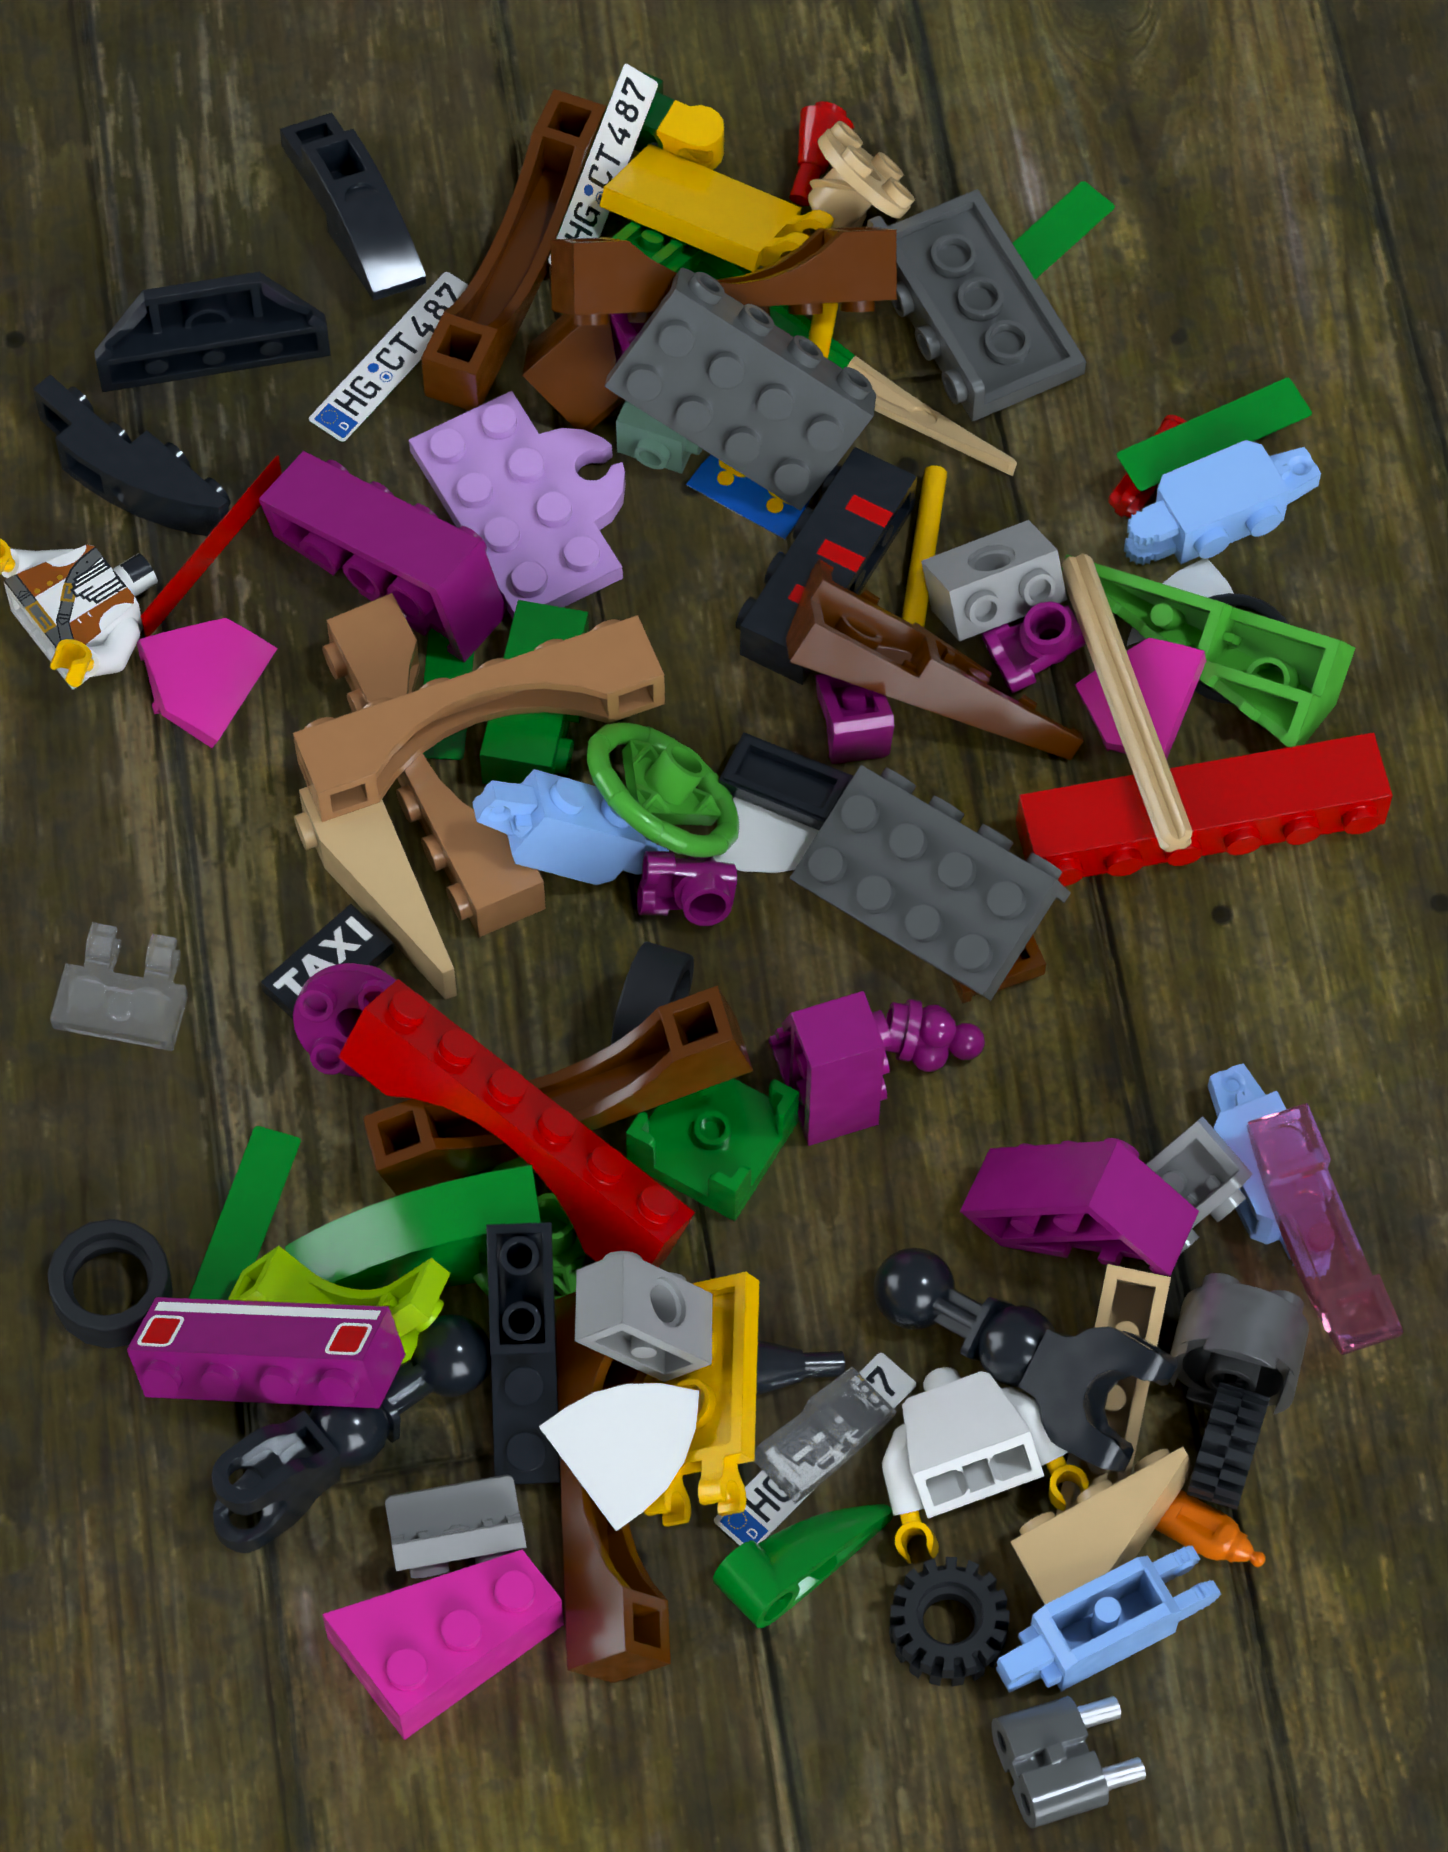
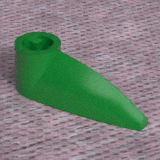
[712,1504,893,1629]

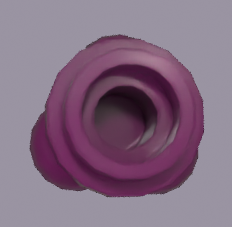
[885,999,985,1072]

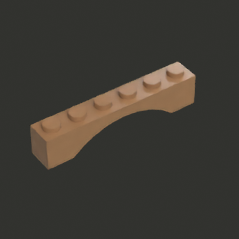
[322,593,546,937]
[293,615,665,822]

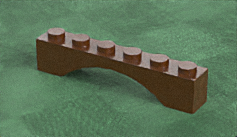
[421,89,607,411]
[551,226,897,325]
[363,986,753,1196]
[555,1291,671,1683]

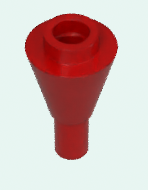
[789,101,854,206]

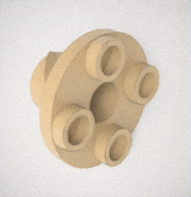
[808,121,915,228]

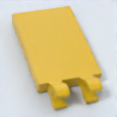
[600,144,834,272]
[643,1272,759,1527]

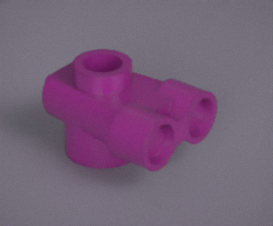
[981,602,1086,694]
[637,851,737,926]

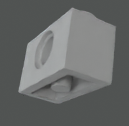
[921,520,1067,641]
[575,1251,713,1382]

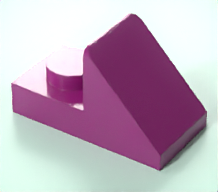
[815,674,894,764]

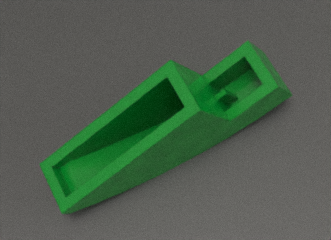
[285,1165,541,1290]

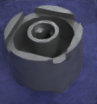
[1170,1273,1309,1414]

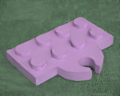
[409,391,626,619]

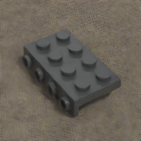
[867,189,1086,422]
[604,268,876,511]
[790,765,1071,1001]

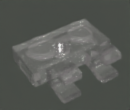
[50,922,188,1051]

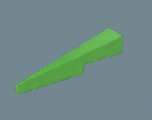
[1061,554,1355,747]

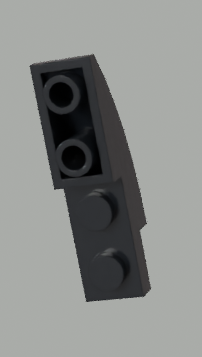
[280,112,426,301]
[33,374,231,536]
[486,1222,560,1484]

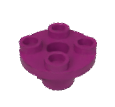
[293,963,396,1077]

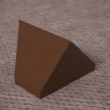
[522,314,625,432]

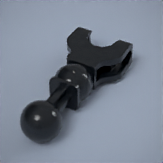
[873,1248,1178,1473]
[212,1314,491,1553]

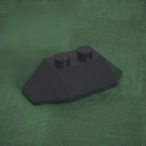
[94,272,331,393]

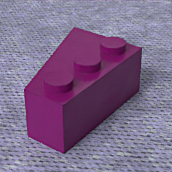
[768,991,892,1146]
[960,1138,1199,1276]

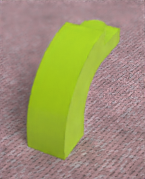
[228,1246,450,1364]

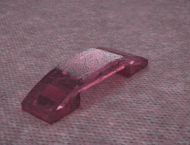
[1247,1103,1404,1355]

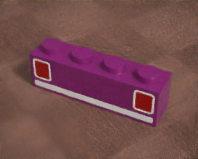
[127,1297,406,1408]

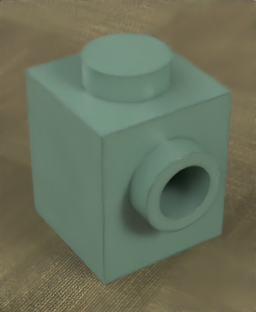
[616,401,703,474]

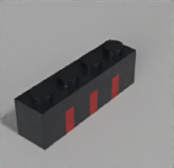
[736,447,917,685]

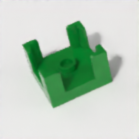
[626,1078,799,1222]

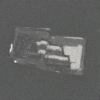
[754,1367,897,1504]

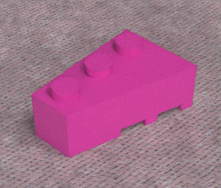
[322,1549,564,1740]

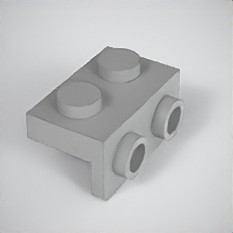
[1144,1116,1252,1265]
[385,1474,527,1578]

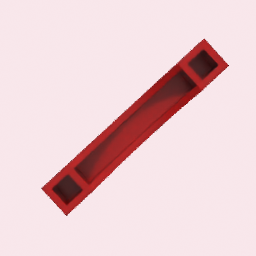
[338,979,695,1267]

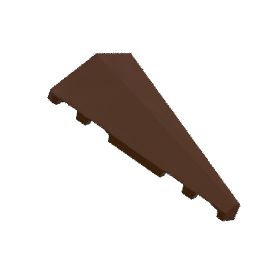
[786,559,1084,760]

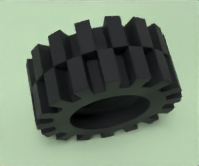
[1187,1382,1270,1510]
[889,1557,1009,1687]

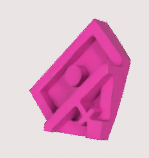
[137,618,278,748]
[1075,638,1207,760]

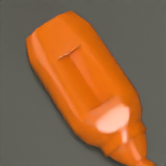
[1155,1490,1266,1567]

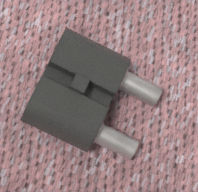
[991,1696,1146,1828]

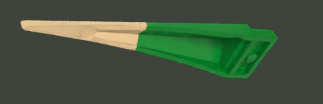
[612,221,1017,476]

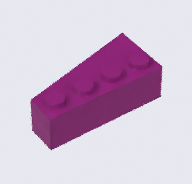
[259,451,508,663]

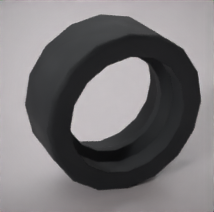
[611,941,694,1045]
[47,1219,173,1348]

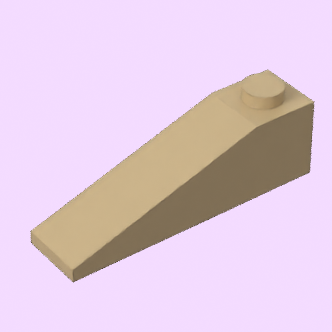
[294,787,457,1000]
[1056,1264,1171,1516]

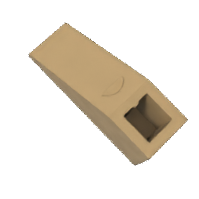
[1010,1447,1193,1605]

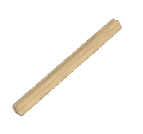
[1062,553,1193,852]

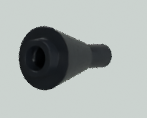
[756,1340,845,1396]

